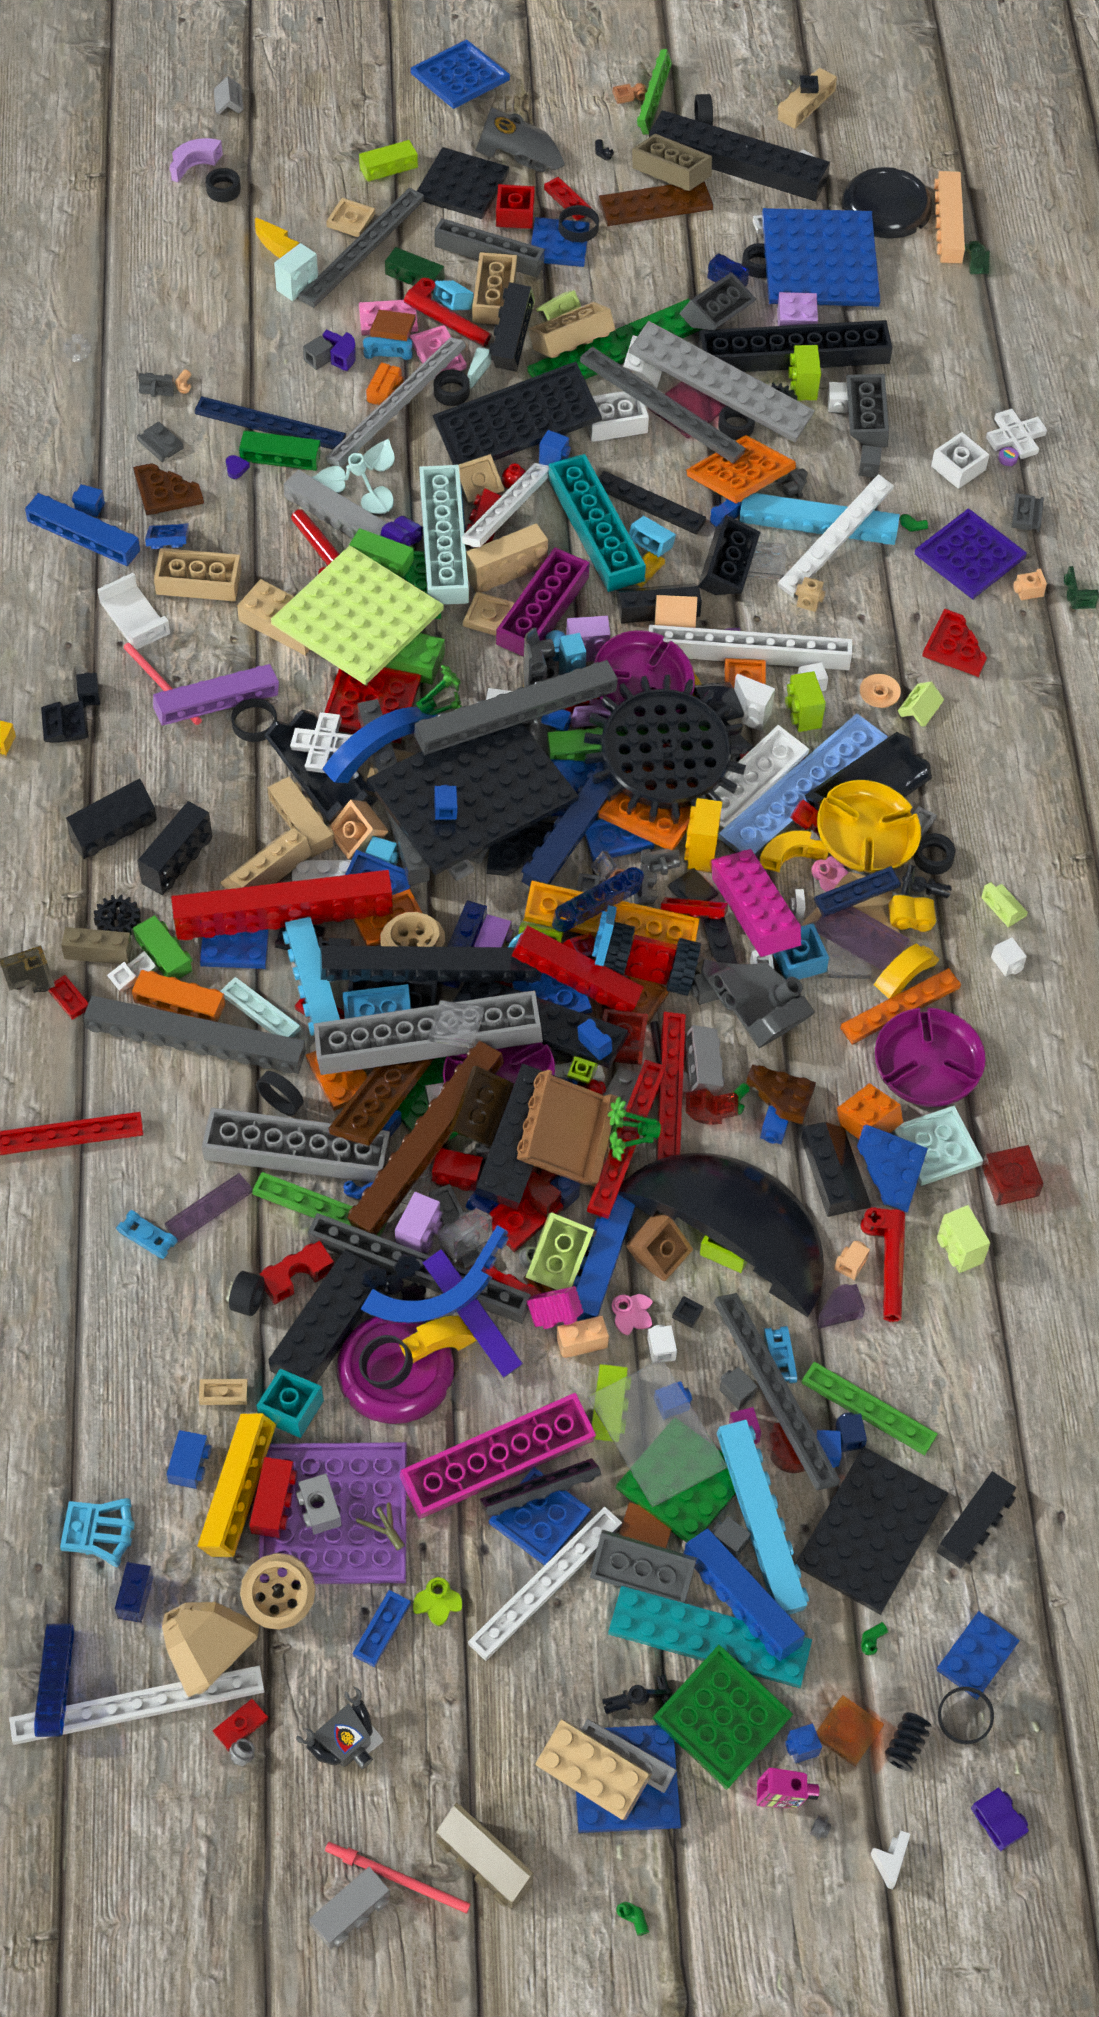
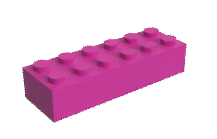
[711,849,801,957]

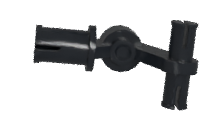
[900,864,952,899]
[602,1675,673,1715]

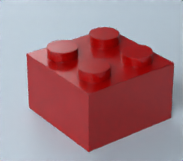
[496,184,535,229]

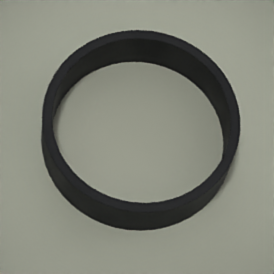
[558,205,599,242]
[231,698,277,742]
[256,1071,304,1115]
[359,1335,413,1389]
[938,1687,994,1745]

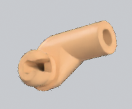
[175,369,191,394]

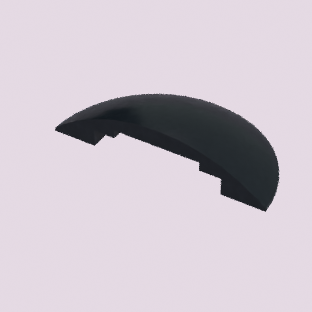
[618,1153,824,1317]

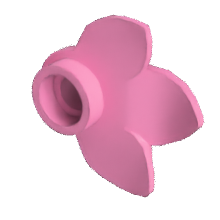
[811,856,849,892]
[611,1294,653,1335]

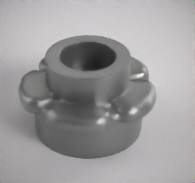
[810,1815,832,1840]

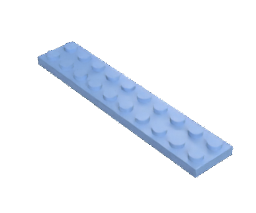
[718,713,888,856]

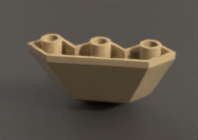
[162,1602,259,1697]

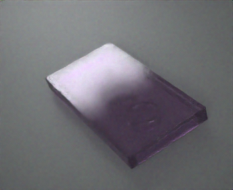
[814,906,910,971]

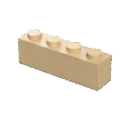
[777,68,837,129]
[267,776,335,858]

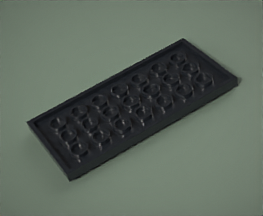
[432,361,602,465]

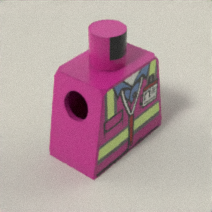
[757,1767,819,1808]

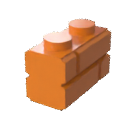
[366,362,404,405]

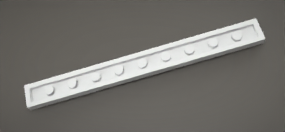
[9,1665,264,1745]

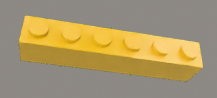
[197,1413,276,1557]

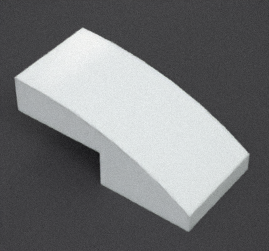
[107,951,159,992]

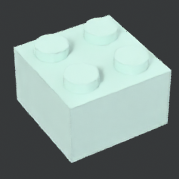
[274,243,318,301]

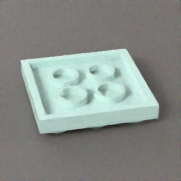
[893,1106,983,1186]

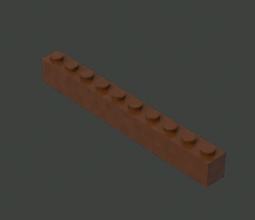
[347,1040,504,1235]

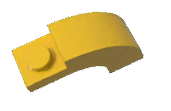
[760,831,829,872]
[874,943,939,999]
[399,1316,477,1363]

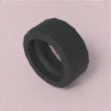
[694,94,713,125]
[205,168,241,202]
[742,243,767,278]
[434,369,470,406]
[718,405,755,440]
[914,833,956,875]

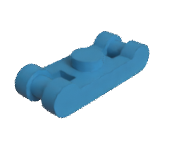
[363,337,413,360]
[116,1210,178,1259]
[764,1326,797,1384]

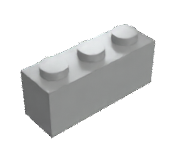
[685,1025,725,1097]
[309,1866,390,1949]

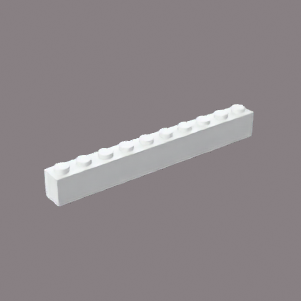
[649,625,852,670]

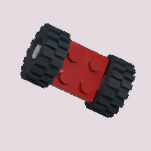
[604,922,701,996]

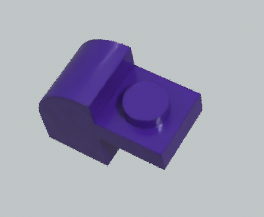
[322,329,356,371]

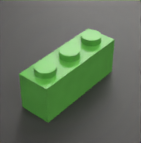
[349,528,414,578]
[133,915,192,979]

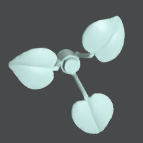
[312,439,395,514]

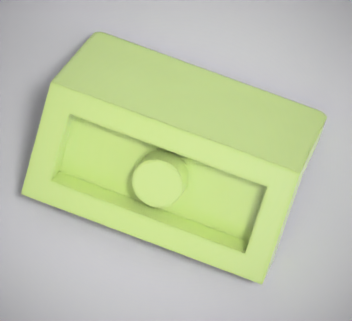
[536,290,582,320]
[898,681,944,727]
[981,882,1028,927]

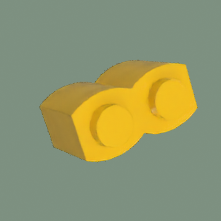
[888,895,936,932]

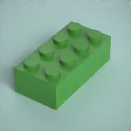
[385,633,445,685]

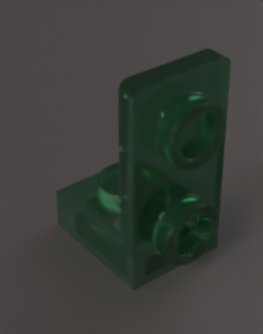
[965,241,990,275]
[1064,566,1099,609]

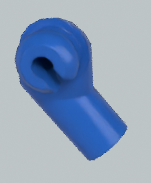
[343,1181,374,1200]

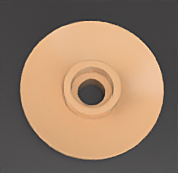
[860,674,901,708]

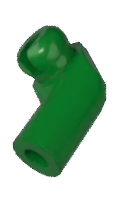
[899,514,928,532]
[729,1083,750,1115]
[861,1622,888,1655]
[616,1902,649,1936]

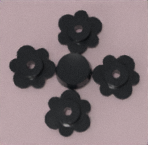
[361,1255,426,1301]

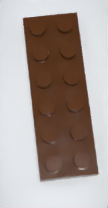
[598,181,713,226]
[329,1058,435,1146]

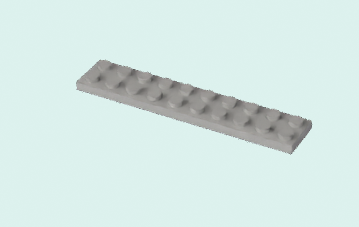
[629,321,815,442]

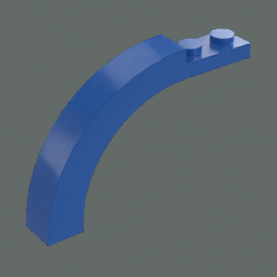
[322,707,438,783]
[361,1225,509,1324]

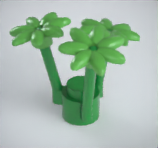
[416,665,462,715]
[608,1097,661,1161]

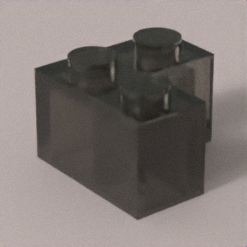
[0,946,55,993]

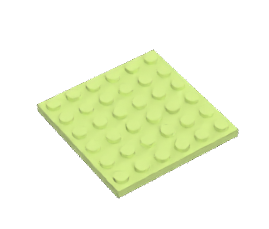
[271,545,444,685]

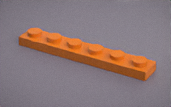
[840,968,961,1045]

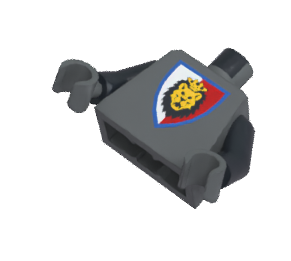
[296,1686,373,1769]

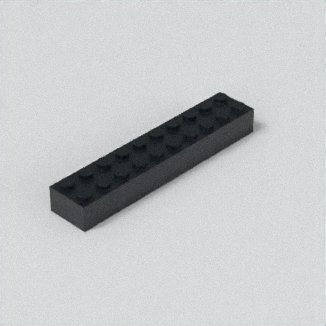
[649,110,830,202]
[698,320,893,372]

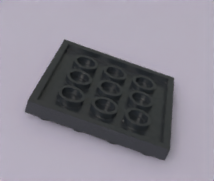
[417,147,509,219]

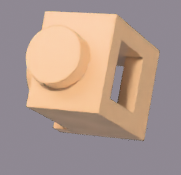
[1014,569,1047,600]
[834,1241,870,1280]

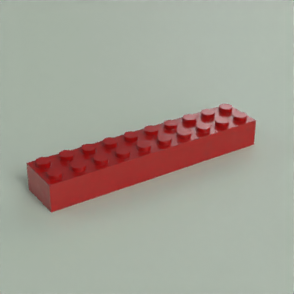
[171,870,393,941]

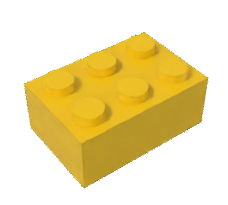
[684,798,722,873]

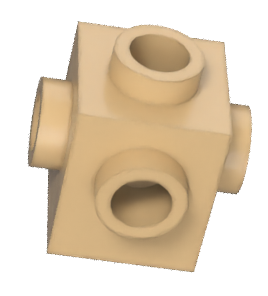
[795,577,826,612]

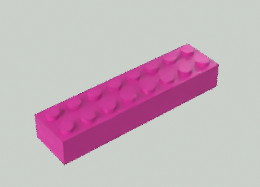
[399,1392,596,1520]

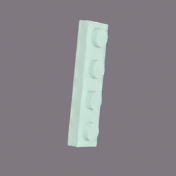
[220,977,301,1038]

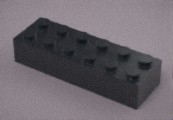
[474,1064,565,1210]
[268,1250,383,1383]

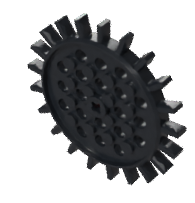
[584,675,748,824]

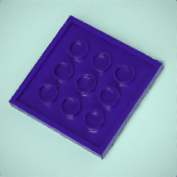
[914,508,1027,599]

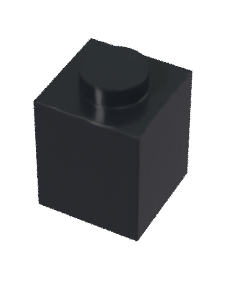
[76,673,101,706]

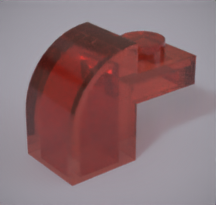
[686,1089,738,1125]
[527,1169,562,1218]
[770,1423,805,1473]

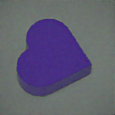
[226,455,250,479]

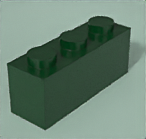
[385,247,445,293]

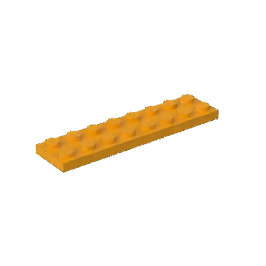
[523,881,700,945]

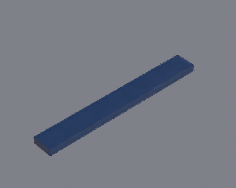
[195,396,346,450]

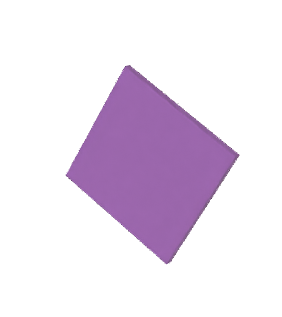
[259,1442,407,1584]

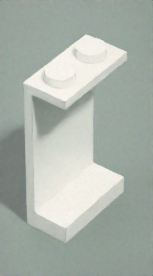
[98,573,170,650]

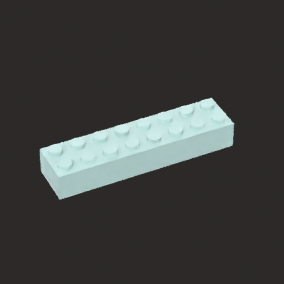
[419,465,469,604]

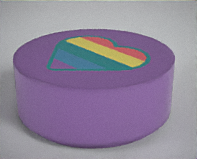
[998,447,1019,466]

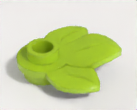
[413,1577,462,1627]

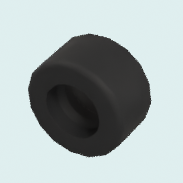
[229,1271,265,1316]

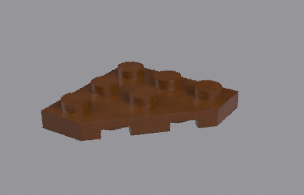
[133,463,204,516]
[746,1064,816,1124]

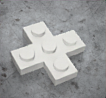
[986,409,1047,459]
[290,712,352,773]

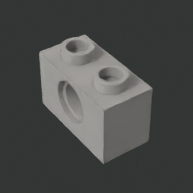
[296,1474,342,1535]

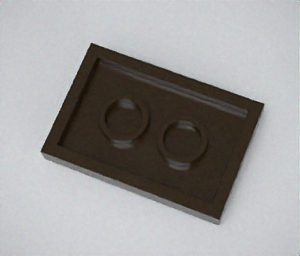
[449,1066,514,1147]

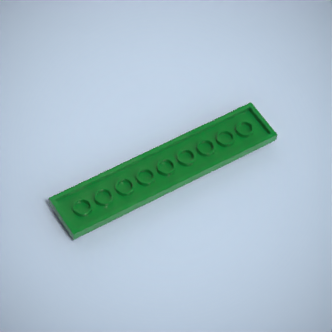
[527,299,704,380]

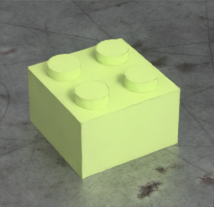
[937,1205,990,1273]

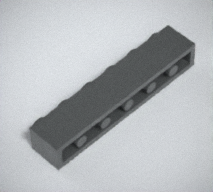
[434,218,545,278]

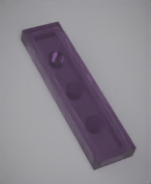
[164,1173,253,1243]

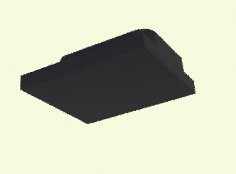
[668,868,718,901]

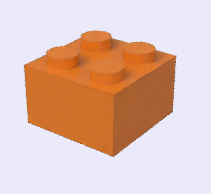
[837,1083,903,1139]

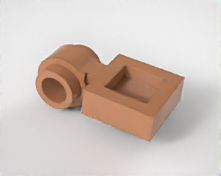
[613,83,648,104]

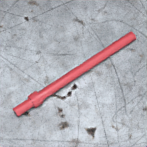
[124,643,202,725]
[325,1841,471,1914]

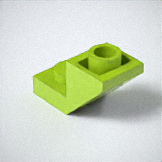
[567,1056,599,1084]

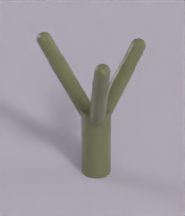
[356,1502,405,1551]

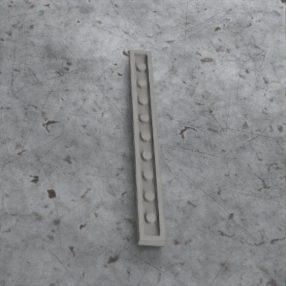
[325,337,466,467]

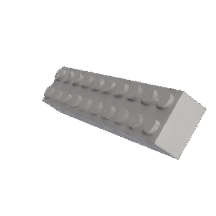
[314,991,543,1075]

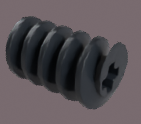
[885,1712,931,1772]

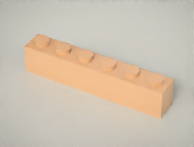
[934,171,965,264]

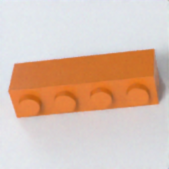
[132,970,225,1022]

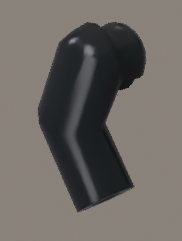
[595,139,614,160]

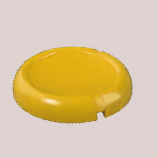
[817,780,921,874]

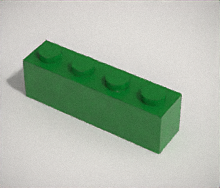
[239,431,321,471]

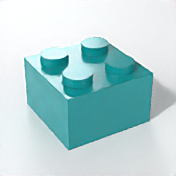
[256,1369,324,1438]

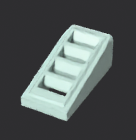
[467,347,492,389]

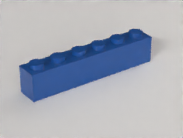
[25,493,140,567]
[573,1195,635,1321]
[684,1528,805,1661]

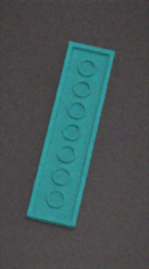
[608,1586,813,1689]

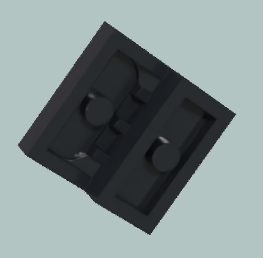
[41,700,89,743]

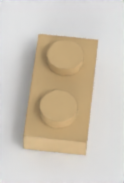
[199,1379,248,1405]

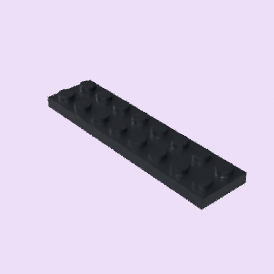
[452,981,629,1068]

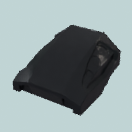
[693,682,744,722]

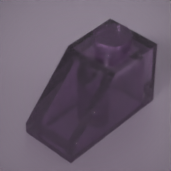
[817,1284,865,1329]

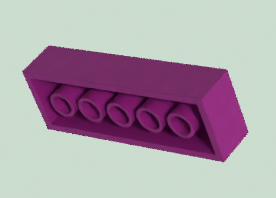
[496,547,590,657]

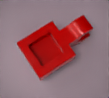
[790,799,819,835]

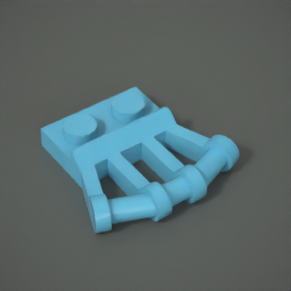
[60,1498,135,1567]

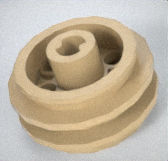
[381,912,446,947]
[240,1553,316,1630]

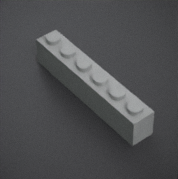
[283,470,387,539]

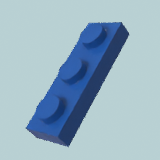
[352,1590,411,1668]

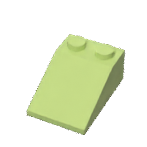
[525,1212,594,1290]

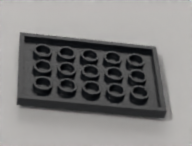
[795,1446,948,1615]

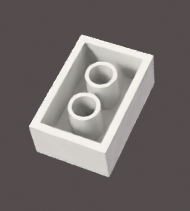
[587,391,649,442]

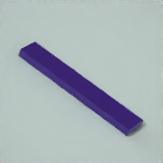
[423,1249,523,1378]

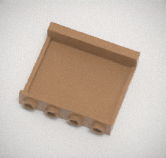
[517,1070,618,1185]

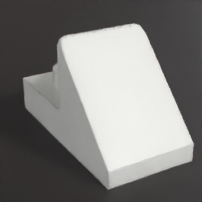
[871,1831,910,1890]

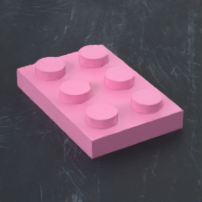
[359,300,418,335]
[410,325,467,379]

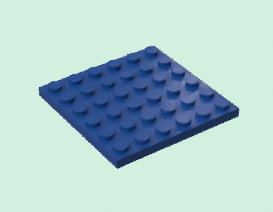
[762,208,880,307]

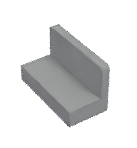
[214,76,244,114]

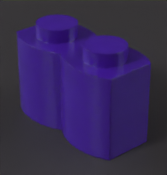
[380,516,423,546]
[971,1787,1029,1852]

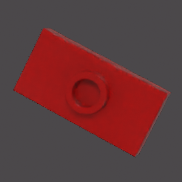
[212,1698,268,1752]

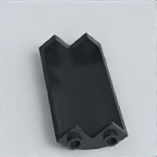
[264,710,378,822]
[805,732,932,817]

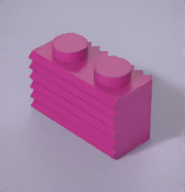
[527,1286,583,1329]

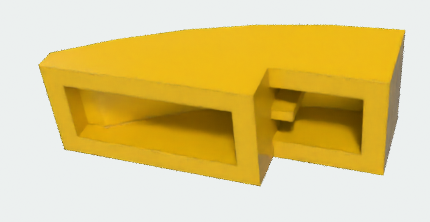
[255,217,299,258]

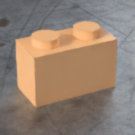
[557,1316,609,1359]

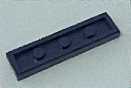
[814,866,901,918]

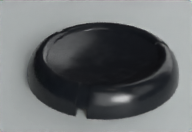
[841,167,932,239]

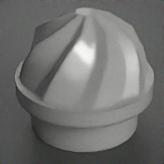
[518,1247,536,1269]
[230,1739,255,1766]

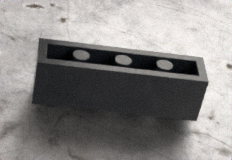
[937,1471,1017,1569]

